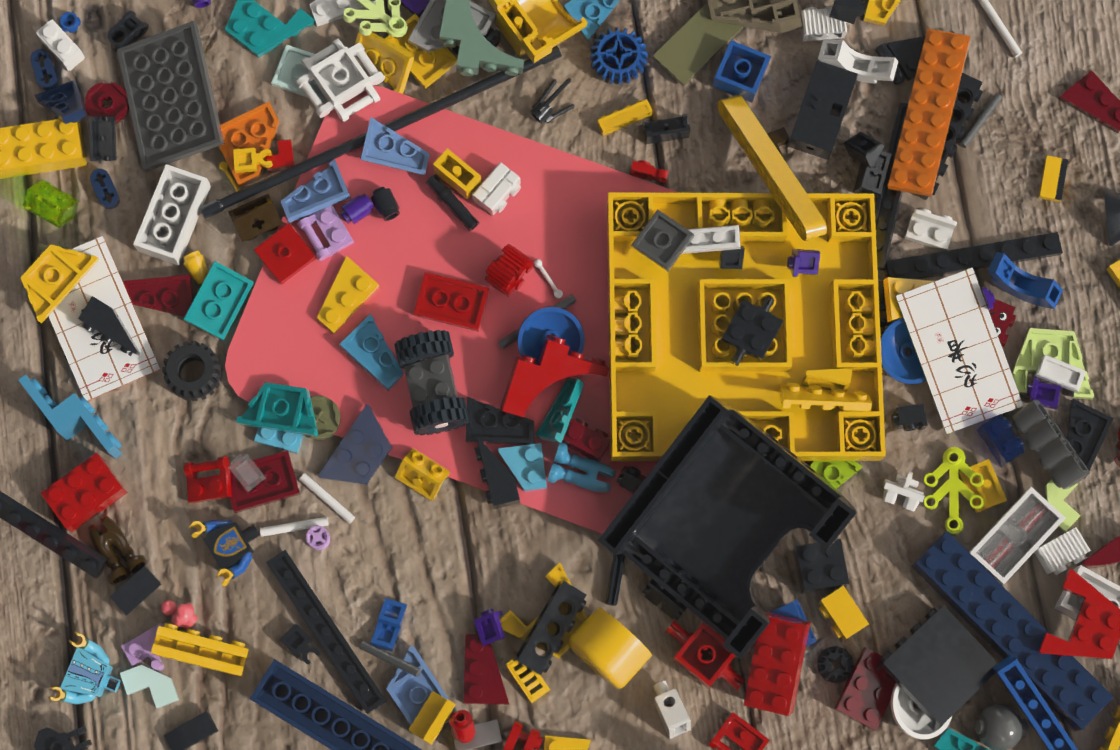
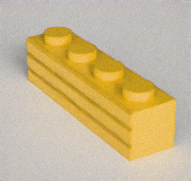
[597,99,652,136]

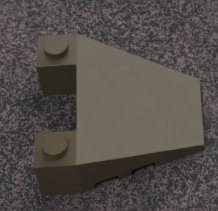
[708,0,803,33]

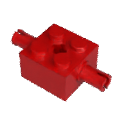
[665,620,746,691]

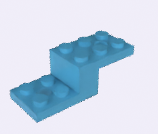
[19,374,123,459]

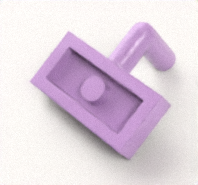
[121,623,164,671]

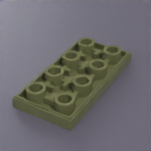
[652,2,743,87]

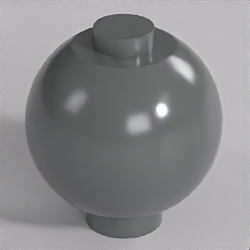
[974,704,1028,750]

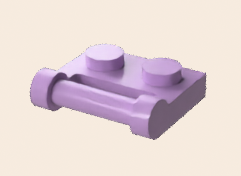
[297,205,354,261]

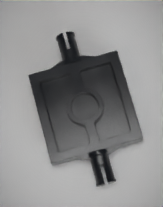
[722,296,784,366]

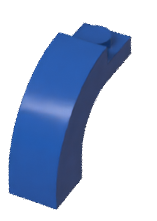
[988,252,1063,309]

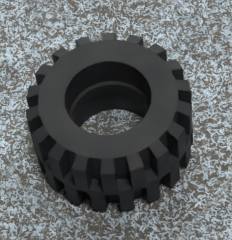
[162,341,222,401]

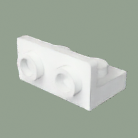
[904,208,957,251]

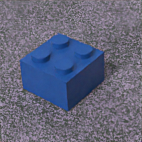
[712,40,771,103]

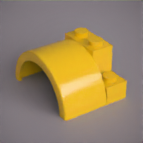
[488,0,588,63]

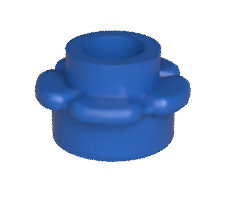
[59,12,81,33]

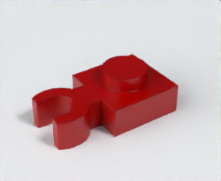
[630,160,669,184]

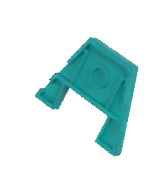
[225,0,316,58]

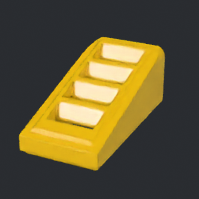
[802,368,852,392]
[505,658,550,703]

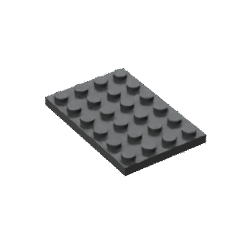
[117,21,224,171]

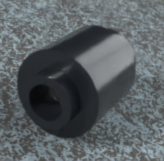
[371,187,400,221]

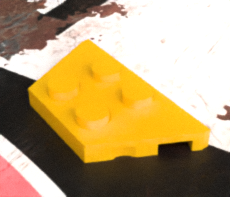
[21,244,99,323]

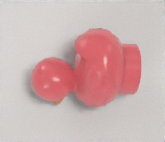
[160,600,199,631]

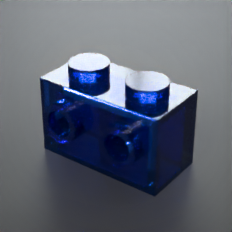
[977,414,1026,468]

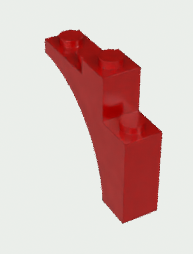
[500,336,610,417]

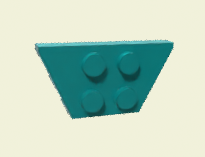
[236,382,318,437]

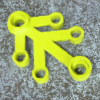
[924,447,984,535]

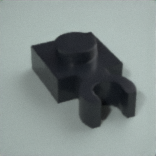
[279,624,320,665]

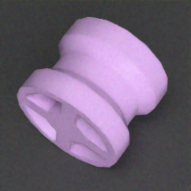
[306,526,330,550]

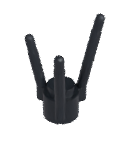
[530,78,575,124]

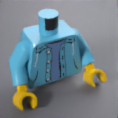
[47,632,121,705]

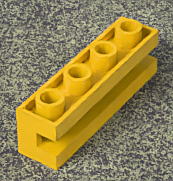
[151,623,249,677]

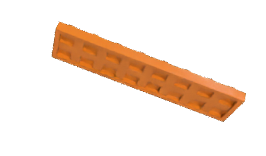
[888,28,970,197]

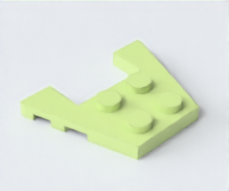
[1012,328,1094,400]

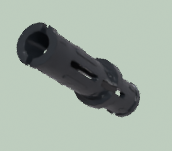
[426,174,480,232]

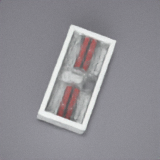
[969,487,1066,585]

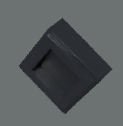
[719,246,745,269]

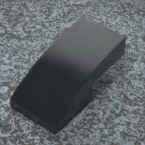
[164,711,218,750]

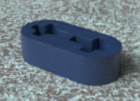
[31,49,58,90]
[90,168,120,209]

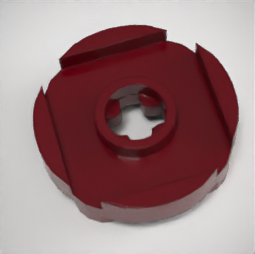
[85,82,130,123]

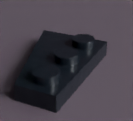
[466,397,534,445]

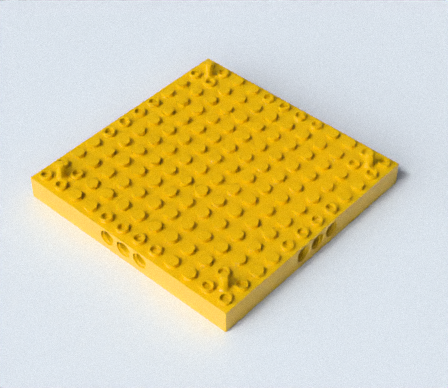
[606,192,886,461]

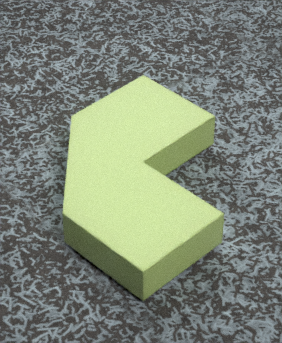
[1045,479,1080,533]

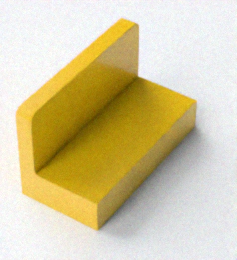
[409,691,456,745]

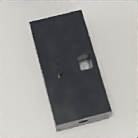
[787,60,858,160]

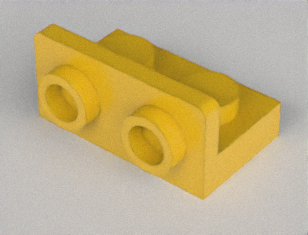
[395,449,450,501]

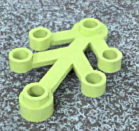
[343,0,408,37]

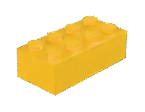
[0,119,87,179]

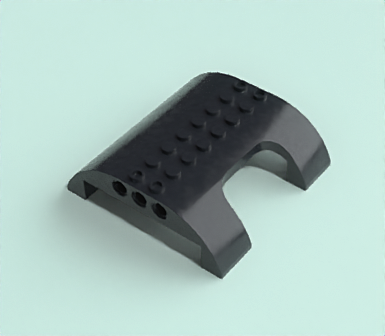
[598,395,857,660]

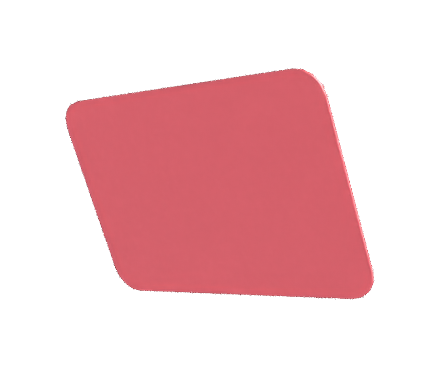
[225,86,679,534]

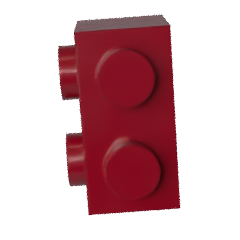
[562,418,610,462]

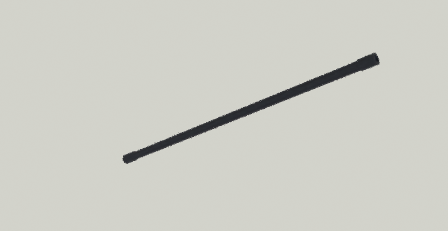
[200,46,562,219]

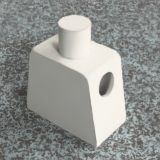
[653,681,691,739]

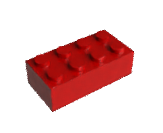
[743,612,811,716]

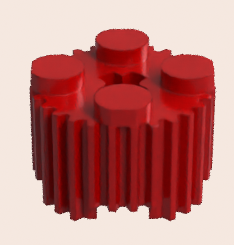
[484,244,535,297]

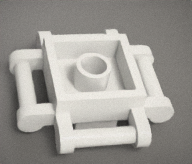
[296,38,385,122]

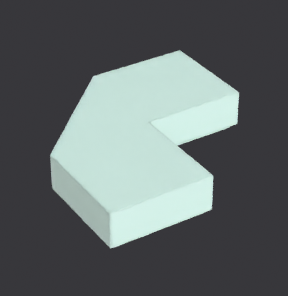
[120,665,179,709]

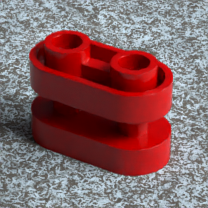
[503,721,543,750]

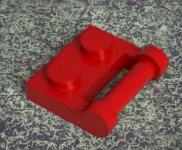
[184,456,232,504]
[708,712,770,750]

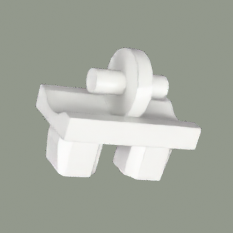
[883,471,925,511]

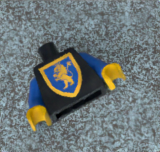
[188,520,260,586]

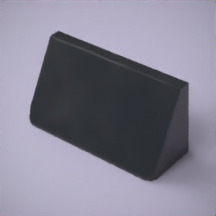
[844,132,884,168]

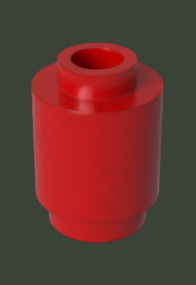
[449,710,476,743]

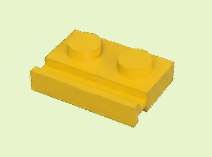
[959,459,1007,513]

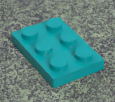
[183,261,254,341]

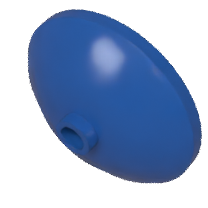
[517,307,585,363]
[881,318,926,384]

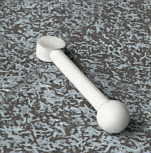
[534,259,563,299]

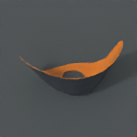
[1104,187,1120,246]

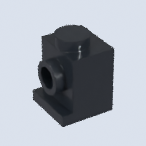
[891,403,928,431]

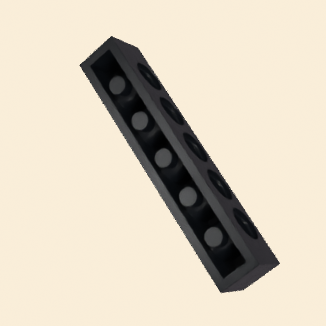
[911,73,983,200]

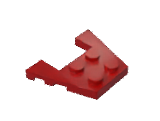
[1037,569,1120,659]

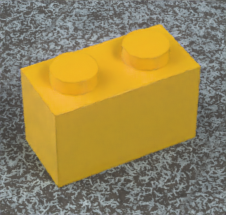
[433,148,482,199]
[818,585,869,641]

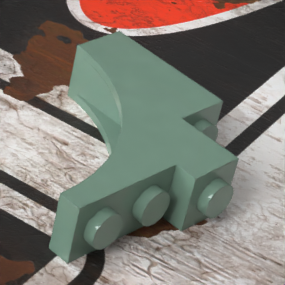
[439,0,524,76]

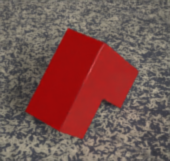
[265,139,295,173]

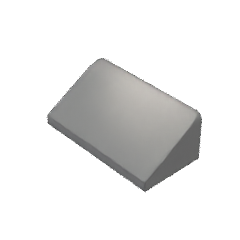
[453,719,502,750]

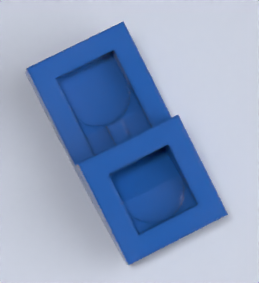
[371,598,407,652]

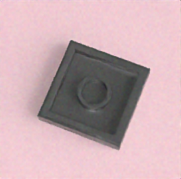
[631,210,695,272]

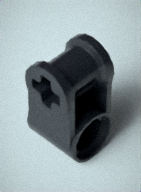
[107,10,149,52]

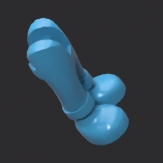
[547,442,616,492]

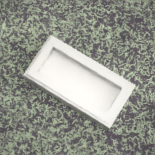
[1035,354,1086,393]

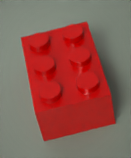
[41,453,128,533]

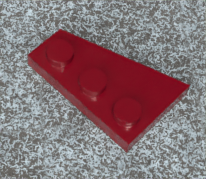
[1058,70,1120,134]
[124,275,193,317]
[464,634,510,705]

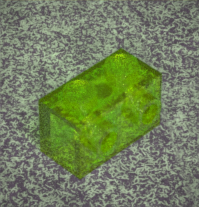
[23,179,79,228]

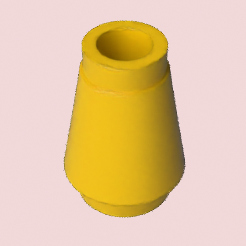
[183,251,208,285]

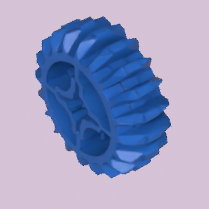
[589,27,648,85]

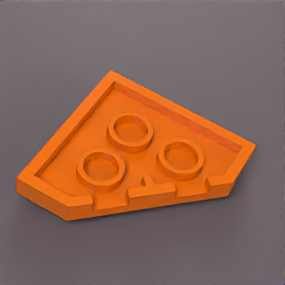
[219,101,280,188]

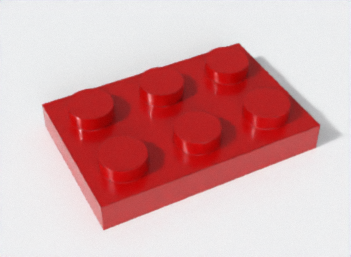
[413,272,490,332]

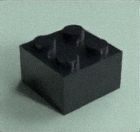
[793,539,850,594]

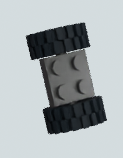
[394,330,469,435]

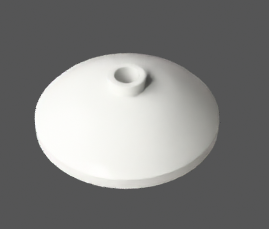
[891,683,952,739]

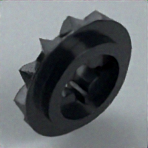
[817,646,854,683]

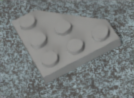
[408,0,496,53]

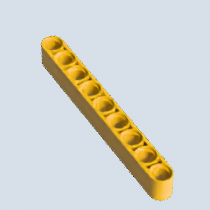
[717,94,827,241]

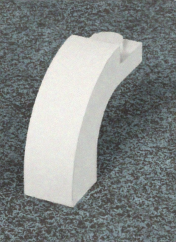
[818,39,898,84]

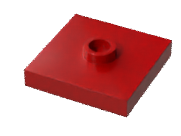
[254,223,316,285]

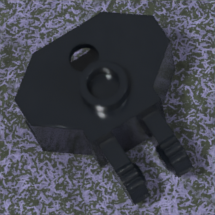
[34,726,92,750]

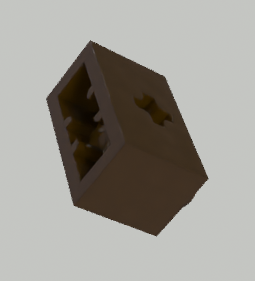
[228,194,282,242]

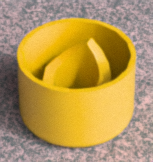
[568,606,652,689]

